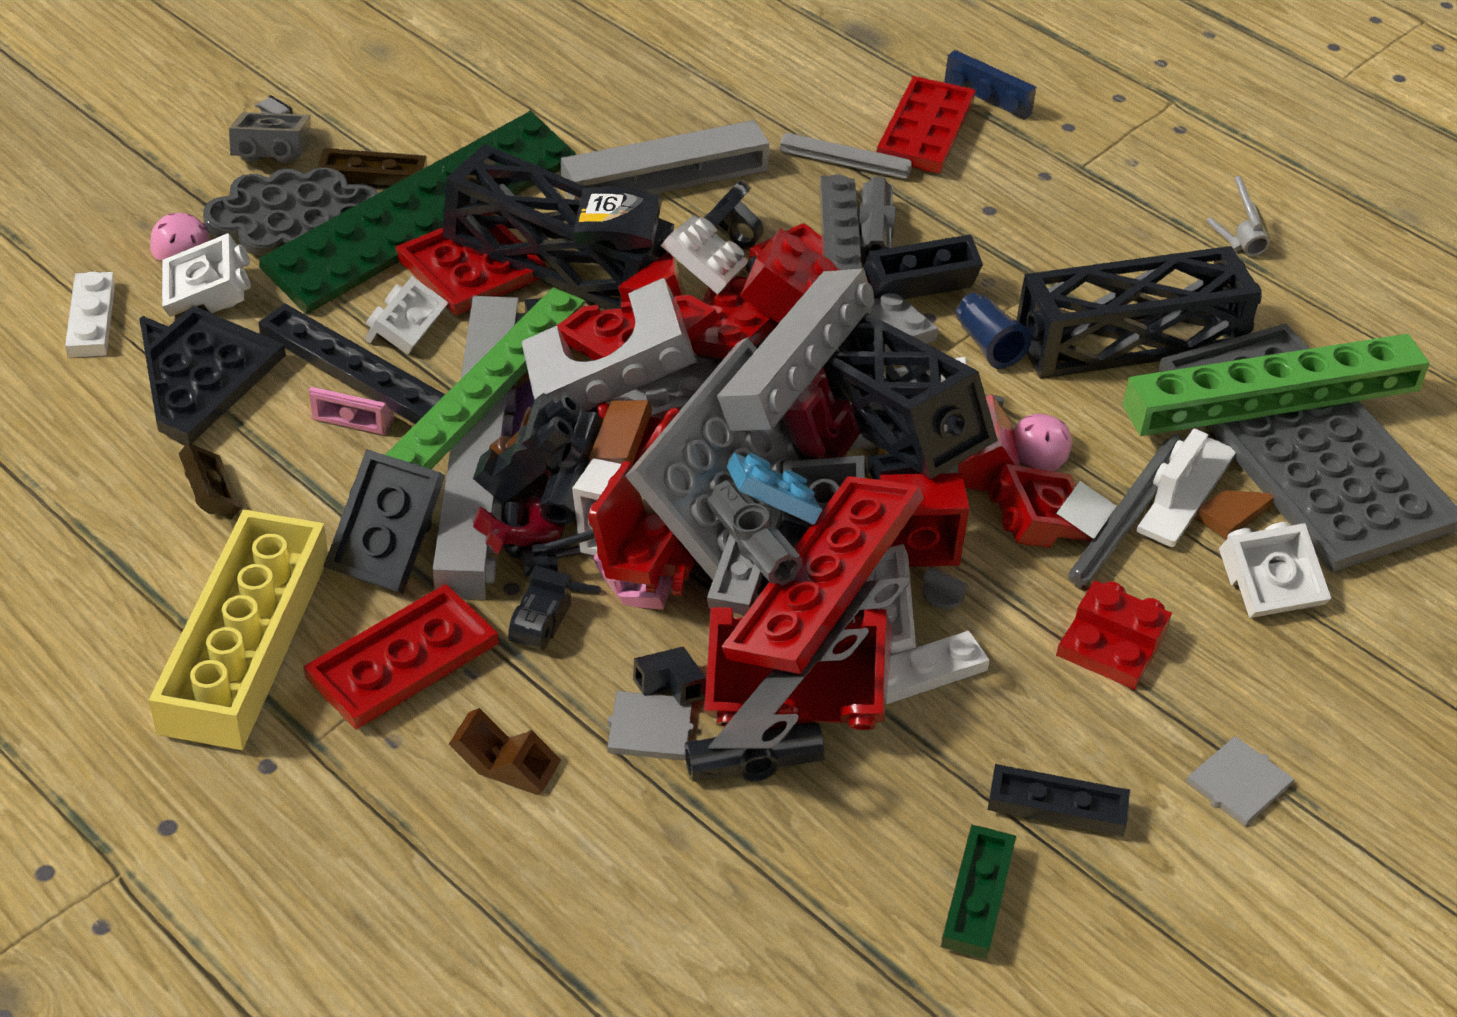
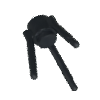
[522,529,601,594]

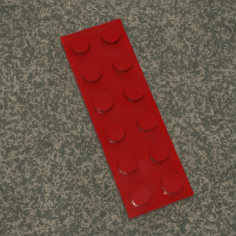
[721,476,924,674]

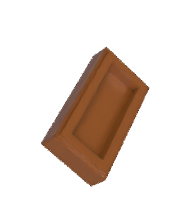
[589,400,652,464]

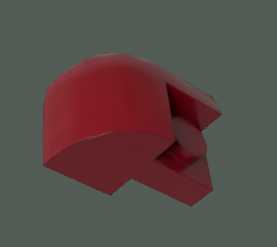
[782,367,860,459]

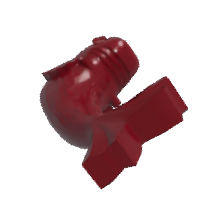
[473,494,565,554]

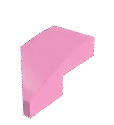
[593,554,672,610]

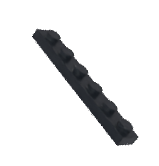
[258,303,445,424]

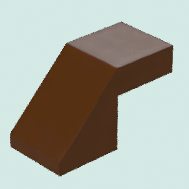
[448,708,561,795]

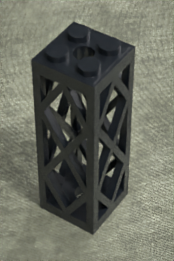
[442,144,674,310]
[1016,246,1262,379]
[823,313,998,479]

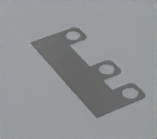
[708,577,910,748]

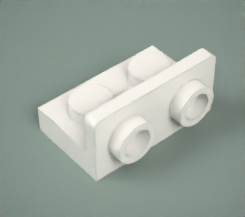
[364,276,448,355]

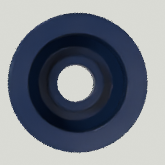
[956,293,1032,369]

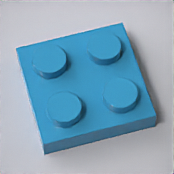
[727,453,822,525]

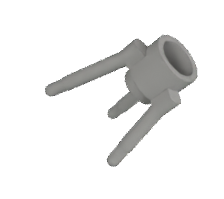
[1207,176,1271,257]

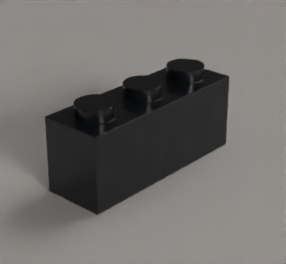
[863,234,983,299]

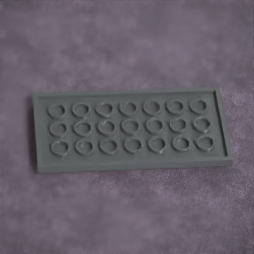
[1159,323,1457,572]

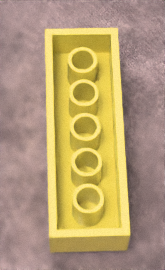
[149,509,328,750]

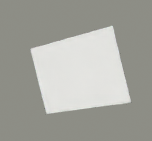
[1057,481,1116,539]

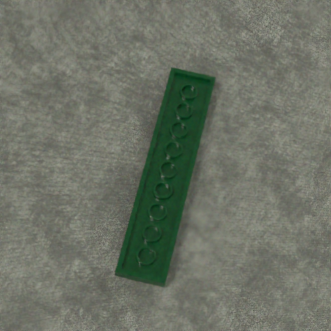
[259,110,576,315]

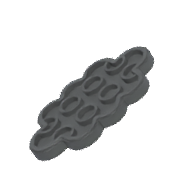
[203,168,379,256]

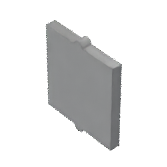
[607,691,693,760]
[1186,736,1294,826]

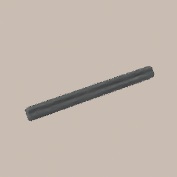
[1068,434,1183,589]

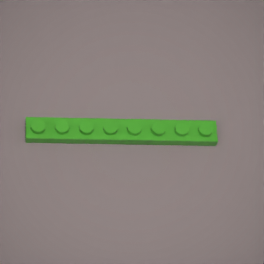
[385,288,585,470]

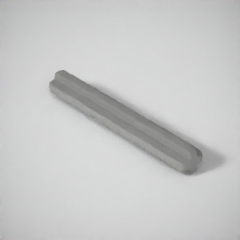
[780,133,912,179]

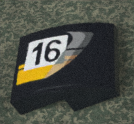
[573,187,662,251]

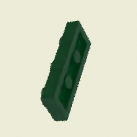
[940,824,1017,960]

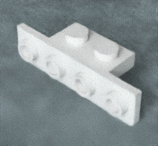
[1136,428,1235,547]

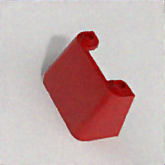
[704,607,892,730]

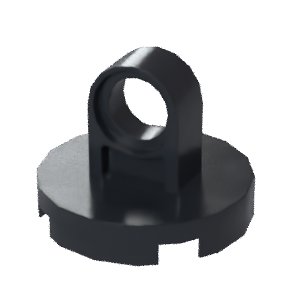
[704,178,764,249]

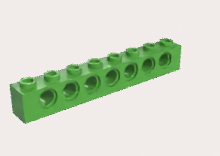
[1122,334,1430,436]

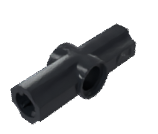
[539,409,604,526]
[684,721,825,782]

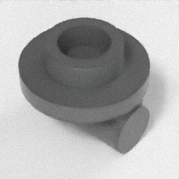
[923,566,968,609]

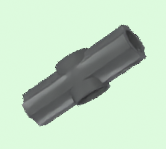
[858,177,896,260]
[707,480,803,586]

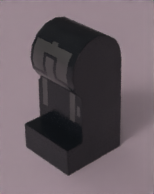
[508,565,571,651]

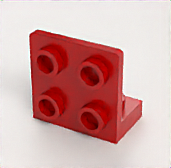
[588,461,679,586]

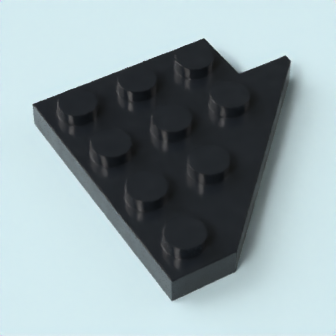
[139,306,286,444]

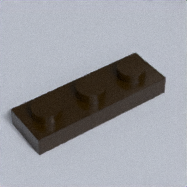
[317,148,427,185]

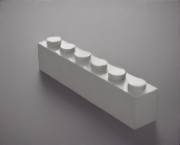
[561,120,770,200]
[717,269,875,431]

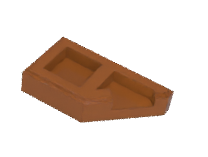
[1196,490,1274,540]

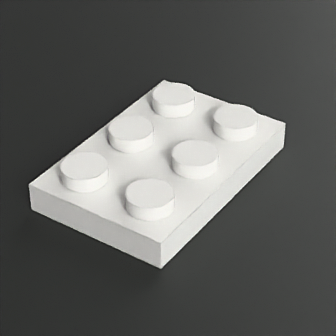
[661,215,748,294]

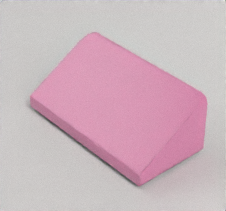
[309,387,395,435]

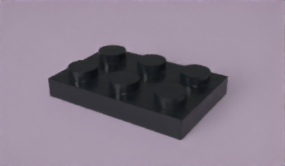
[323,449,446,594]

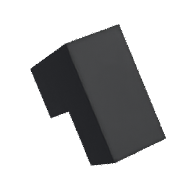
[633,646,706,705]

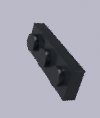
[987,764,1130,837]

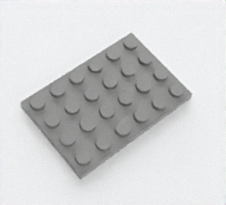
[625,337,812,580]

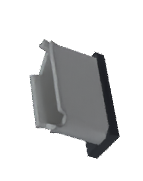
[255,95,293,114]

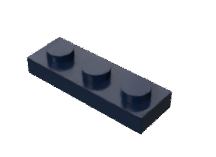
[944,50,1037,120]

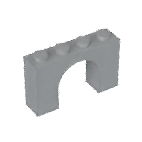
[521,278,696,411]

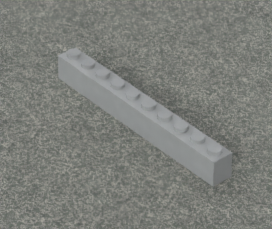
[433,296,525,600]

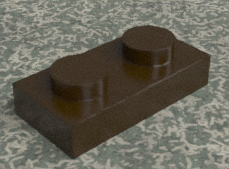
[178,443,241,519]

